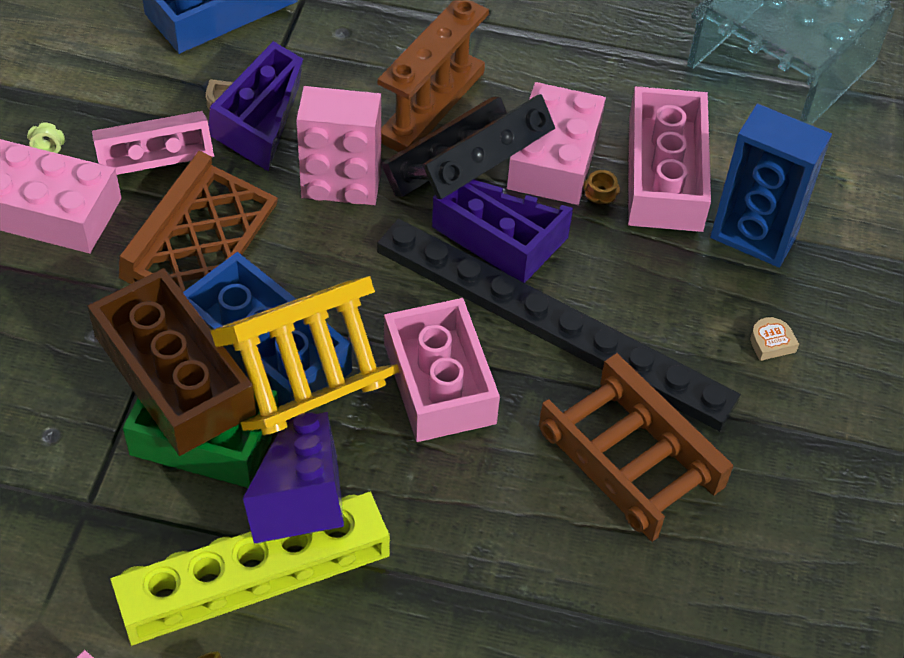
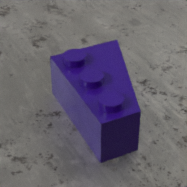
[208,41,303,171]
[432,180,573,283]
[243,412,344,544]

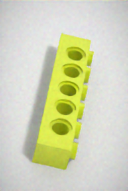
[110,491,390,646]

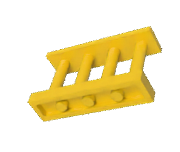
[210,276,400,435]

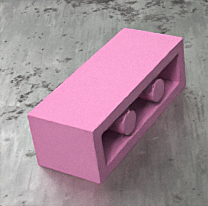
[92,111,214,175]

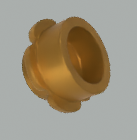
[583,170,620,204]

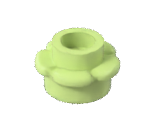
[27,122,65,153]

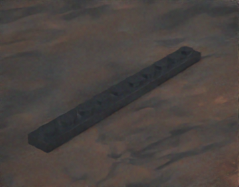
[377,218,741,432]

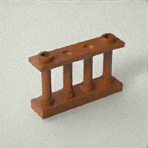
[378,0,489,152]
[539,353,734,542]

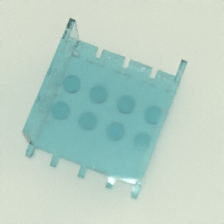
[687,0,895,125]

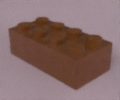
[87,268,256,456]

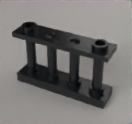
[380,94,556,199]

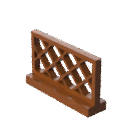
[119,150,278,292]

